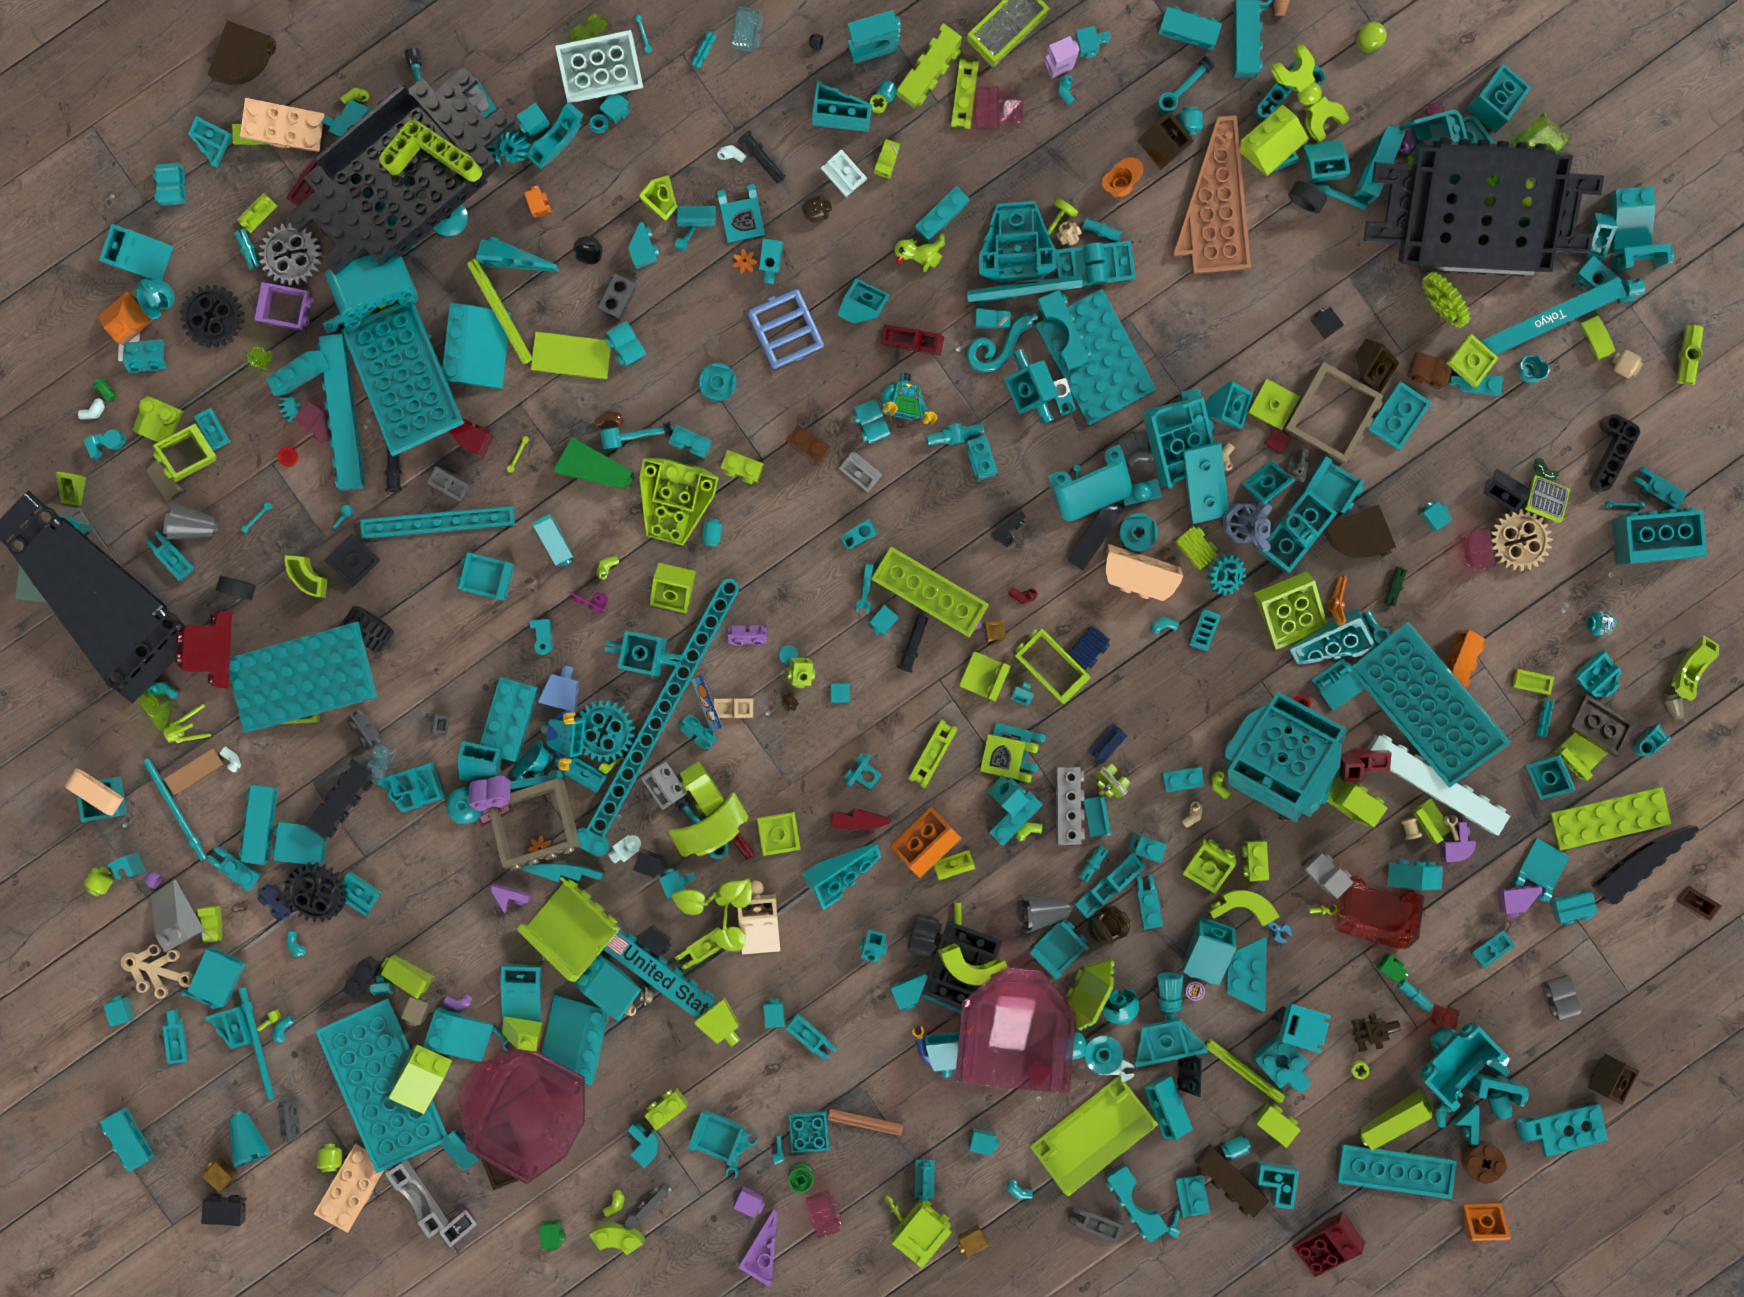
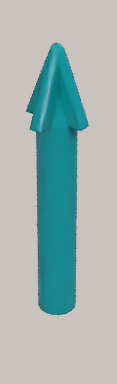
[1313,184,1368,210]

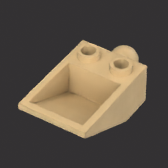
[738,880,780,955]

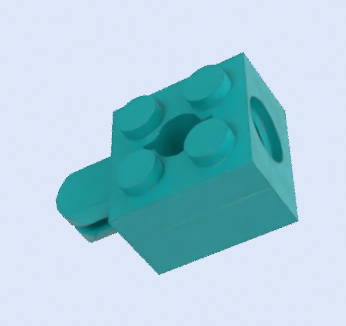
[1251,1031,1310,1092]

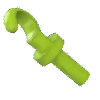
[1308,904,1337,915]
[884,1196,904,1222]

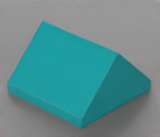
[1242,460,1295,504]
[1525,753,1576,800]

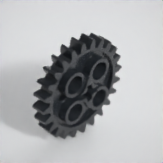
[180,285,244,348]
[283,862,348,922]

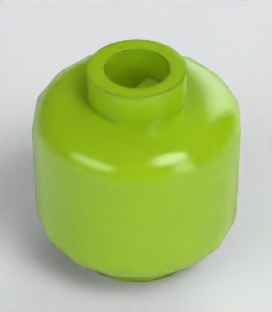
[83,866,114,896]
[317,1144,342,1173]

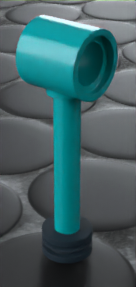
[1156,56,1215,116]
[600,421,674,451]
[675,796,729,859]

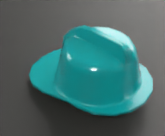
[512,740,553,778]

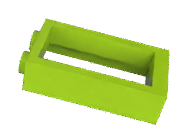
[1014,629,1091,705]

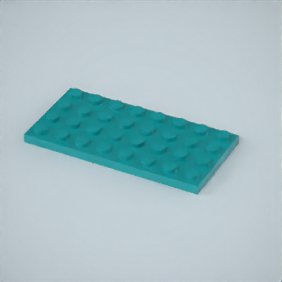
[341,303,464,456]
[1350,621,1511,788]
[229,622,378,733]
[315,998,449,1173]

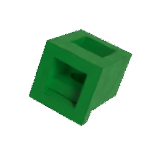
[1376,952,1409,983]

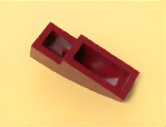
[880,325,945,356]
[830,808,892,830]

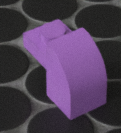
[1440,821,1476,862]

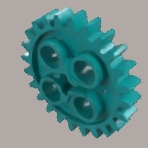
[577,700,636,762]

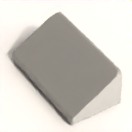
[839,451,882,492]

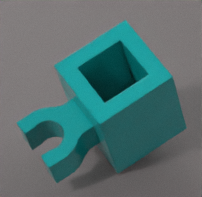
[1074,26,1111,59]
[659,868,696,899]

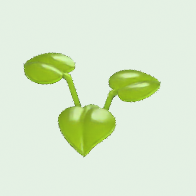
[672,878,752,952]

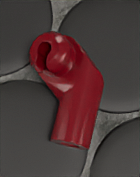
[1008,587,1037,604]

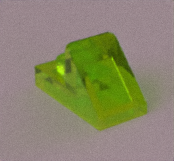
[137,694,173,730]

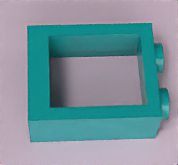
[965,435,998,482]

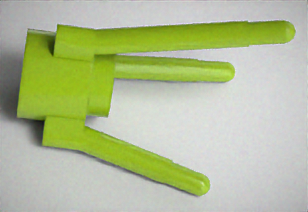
[164,704,211,744]

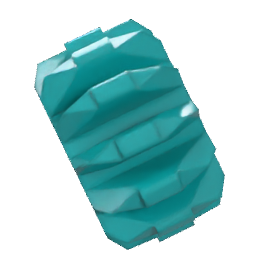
[497,129,530,163]

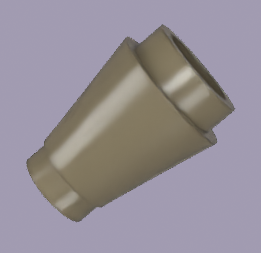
[1663,690,1684,720]

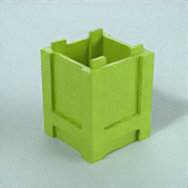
[891,1199,952,1268]

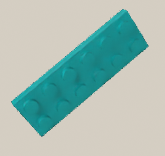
[1336,1143,1457,1199]

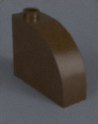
[207,20,276,85]
[1323,505,1396,558]

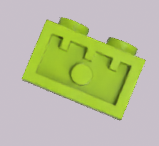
[960,652,1011,702]
[1554,732,1608,781]

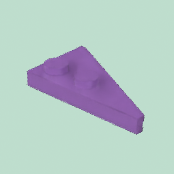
[738,1208,778,1287]

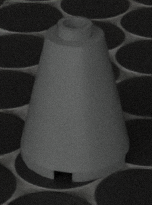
[163,501,219,539]
[1017,894,1072,933]

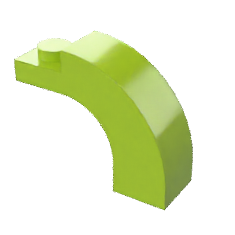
[1671,635,1719,701]
[1208,890,1279,926]
[938,943,1008,985]

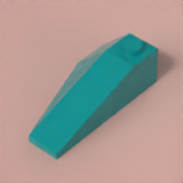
[476,237,559,272]
[1289,608,1376,665]

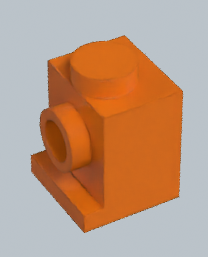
[524,186,552,218]

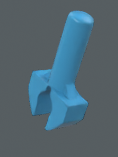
[1266,921,1292,943]

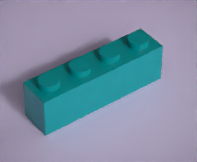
[239,784,279,865]

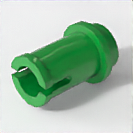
[92,377,118,403]

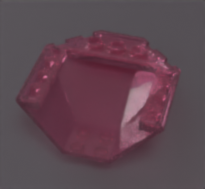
[955,967,1076,1094]
[457,1049,585,1184]

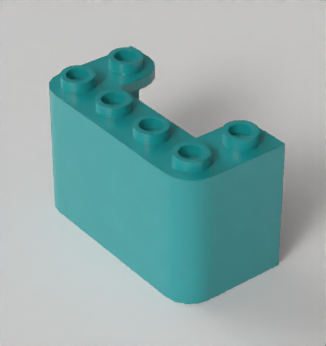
[325,255,419,327]

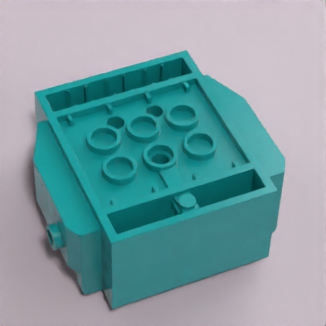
[1225,691,1346,822]

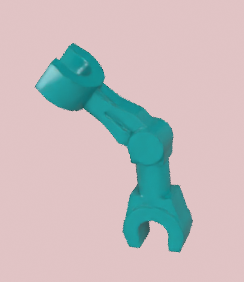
[855,563,873,614]

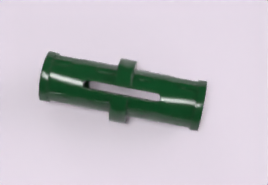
[1383,567,1408,607]

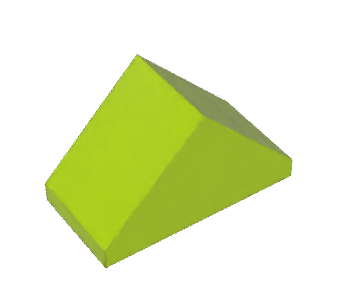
[56,471,86,506]

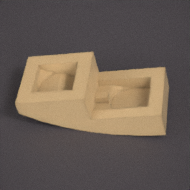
[713,698,753,718]

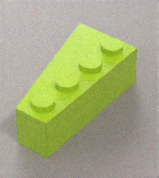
[896,23,962,109]

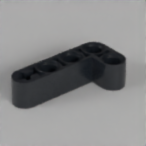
[1590,414,1640,492]

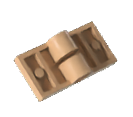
[240,98,324,153]
[314,1144,385,1233]

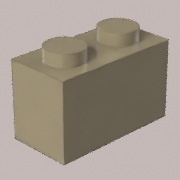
[401,994,435,1026]

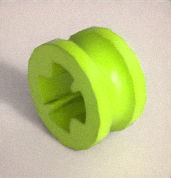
[870,94,887,114]
[1351,1061,1369,1079]

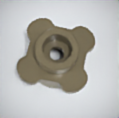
[639,985,653,1006]

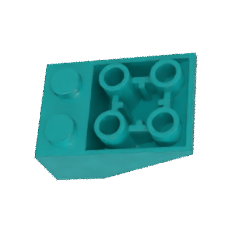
[99,224,174,280]
[500,963,543,1022]

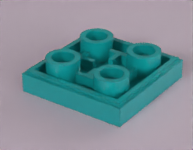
[788,1111,829,1153]

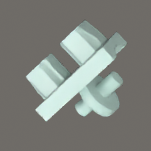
[608,835,641,863]

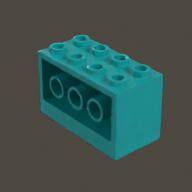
[1613,507,1707,565]

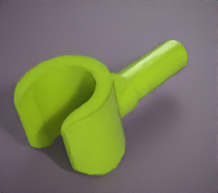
[599,756,625,774]
[257,1009,281,1031]

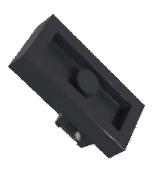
[991,511,1026,548]

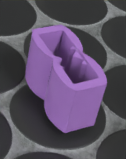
[469,776,511,811]

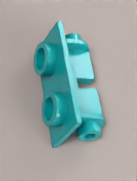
[678,714,718,751]
[914,1159,935,1201]

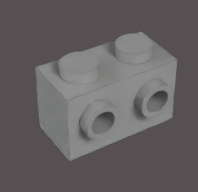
[641,762,687,810]

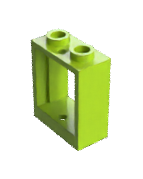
[152,424,216,483]

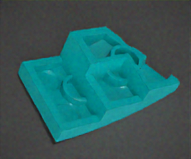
[375,762,445,812]

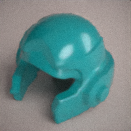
[135,279,175,320]

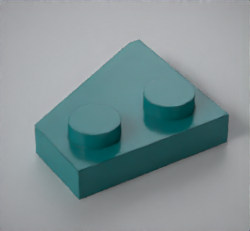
[188,116,233,168]

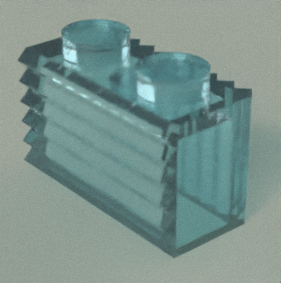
[732,7,764,52]

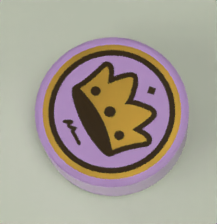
[1185,981,1205,1001]

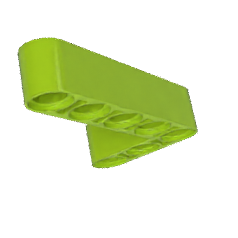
[379,120,482,182]

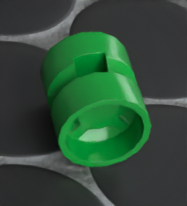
[788,1162,814,1193]

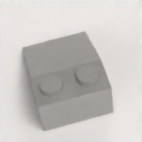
[151,880,204,952]

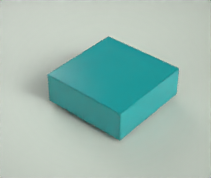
[831,683,850,703]

